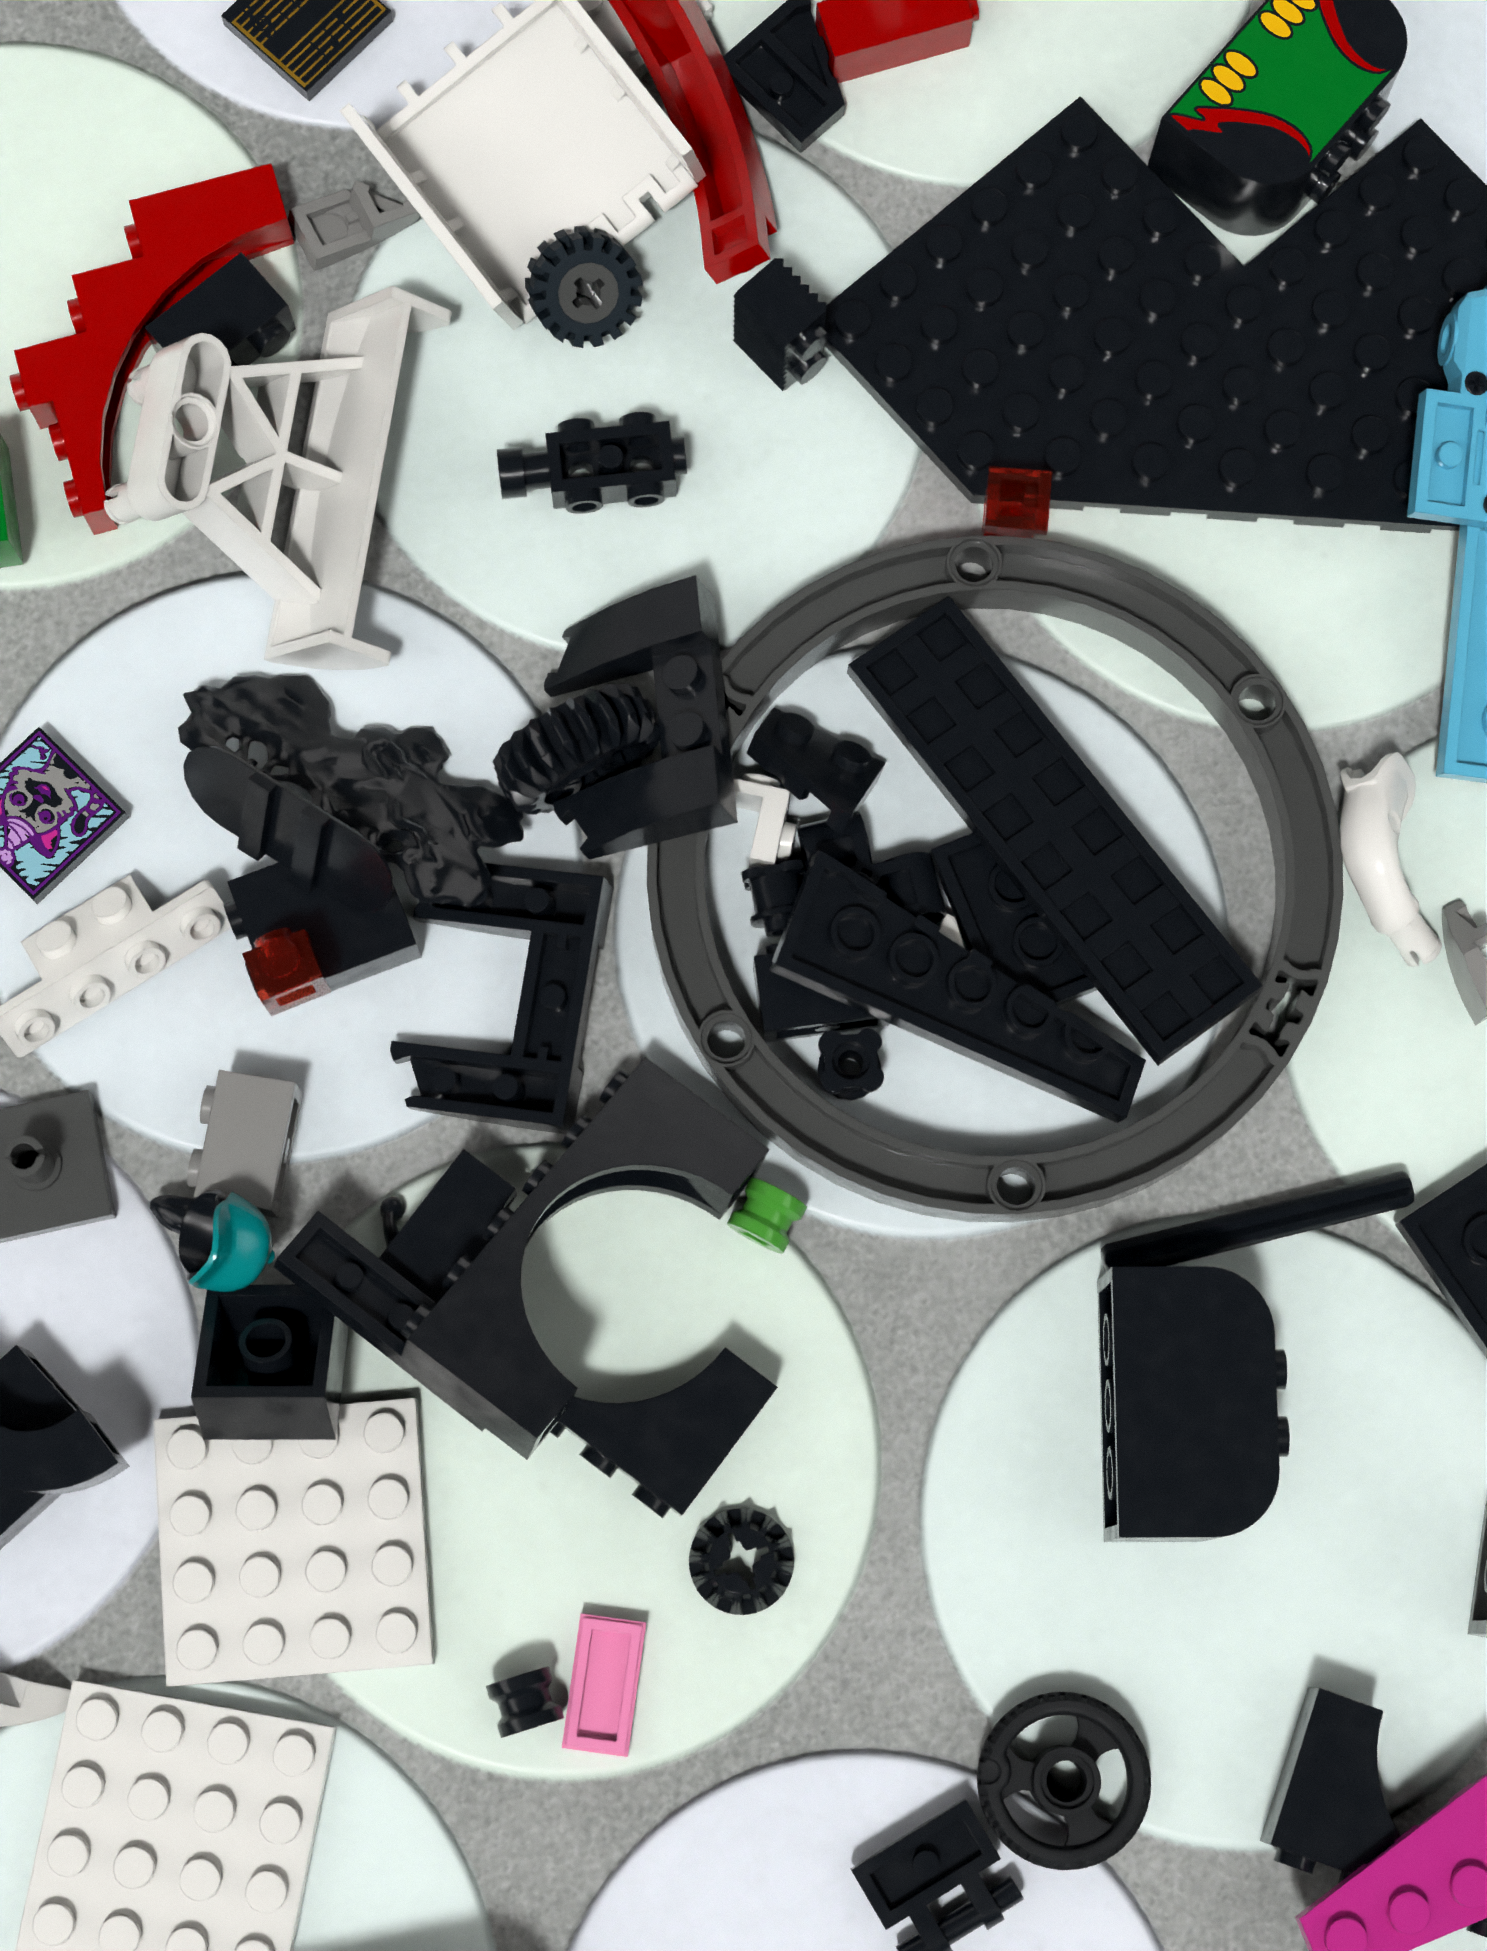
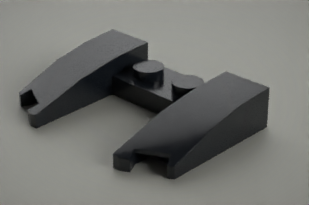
[544,575,738,860]
[390,863,613,1134]

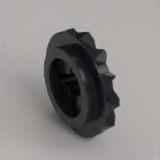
[689,1508,794,1615]

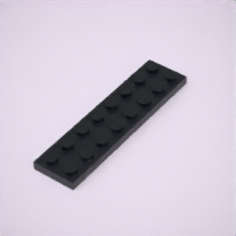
[847,596,1263,1066]

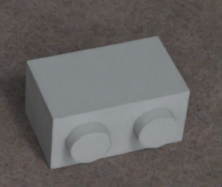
[187,1070,303,1218]

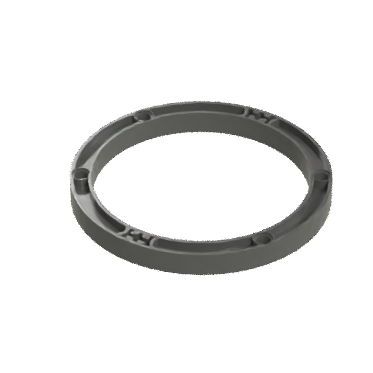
[647,535,1343,1222]

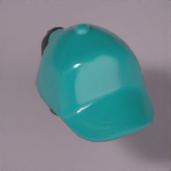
[149,1189,275,1292]

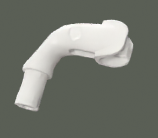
[1340,752,1442,967]

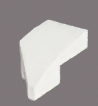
[0,1672,70,1727]

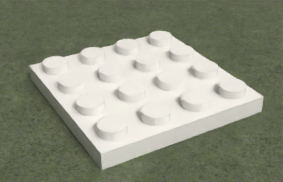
[153,1398,434,1687]
[15,1680,337,1951]

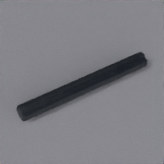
[1101,1171,1414,1273]

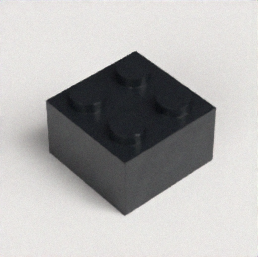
[191,1284,349,1440]

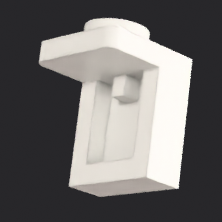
[733,773,797,868]

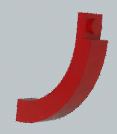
[608,0,777,284]

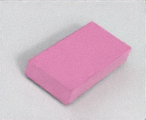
[562,1614,646,1757]

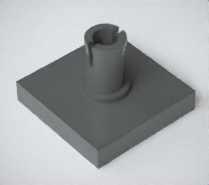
[0,1090,116,1243]

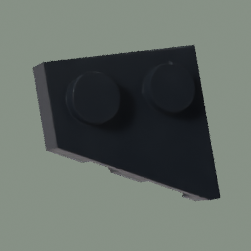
[747,708,886,835]

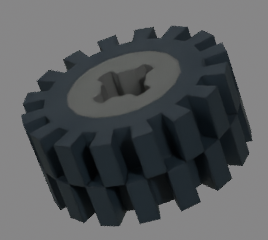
[525,226,643,348]

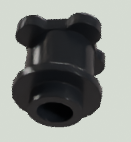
[741,860,805,937]
[817,1028,884,1101]

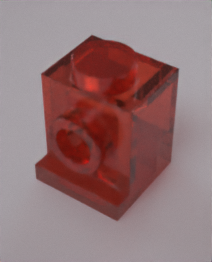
[981,466,1052,538]
[242,928,331,1016]

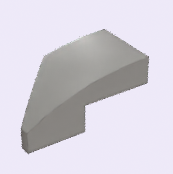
[288,180,420,271]
[1442,900,1487,1026]

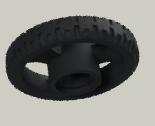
[977,1692,1151,1870]

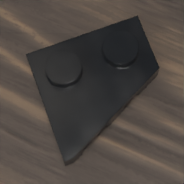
[723,0,845,153]

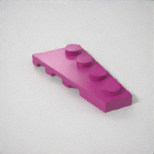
[1295,1773,1487,1951]

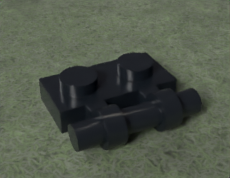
[850,1798,1024,1951]

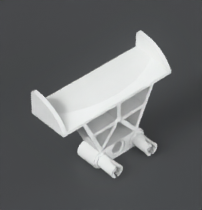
[104,286,452,670]

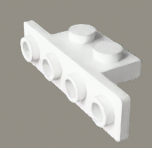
[0,875,231,1058]

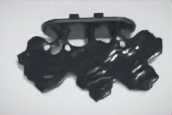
[178,675,524,912]

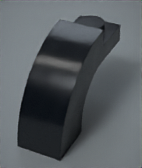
[0,1409,130,1495]

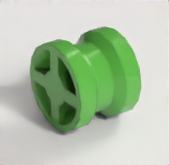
[727,1178,807,1254]

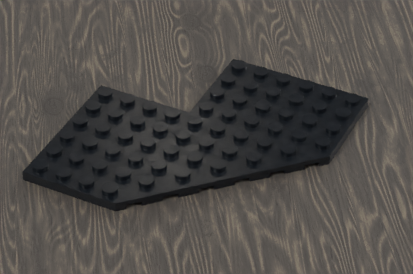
[824,96,1487,533]

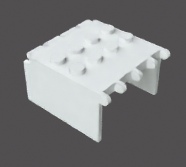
[340,0,707,330]

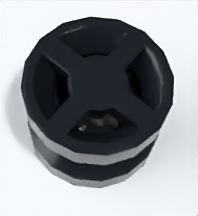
[486,1666,564,1738]

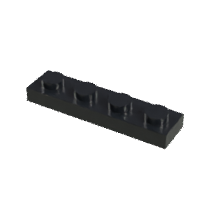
[273,1211,485,1432]

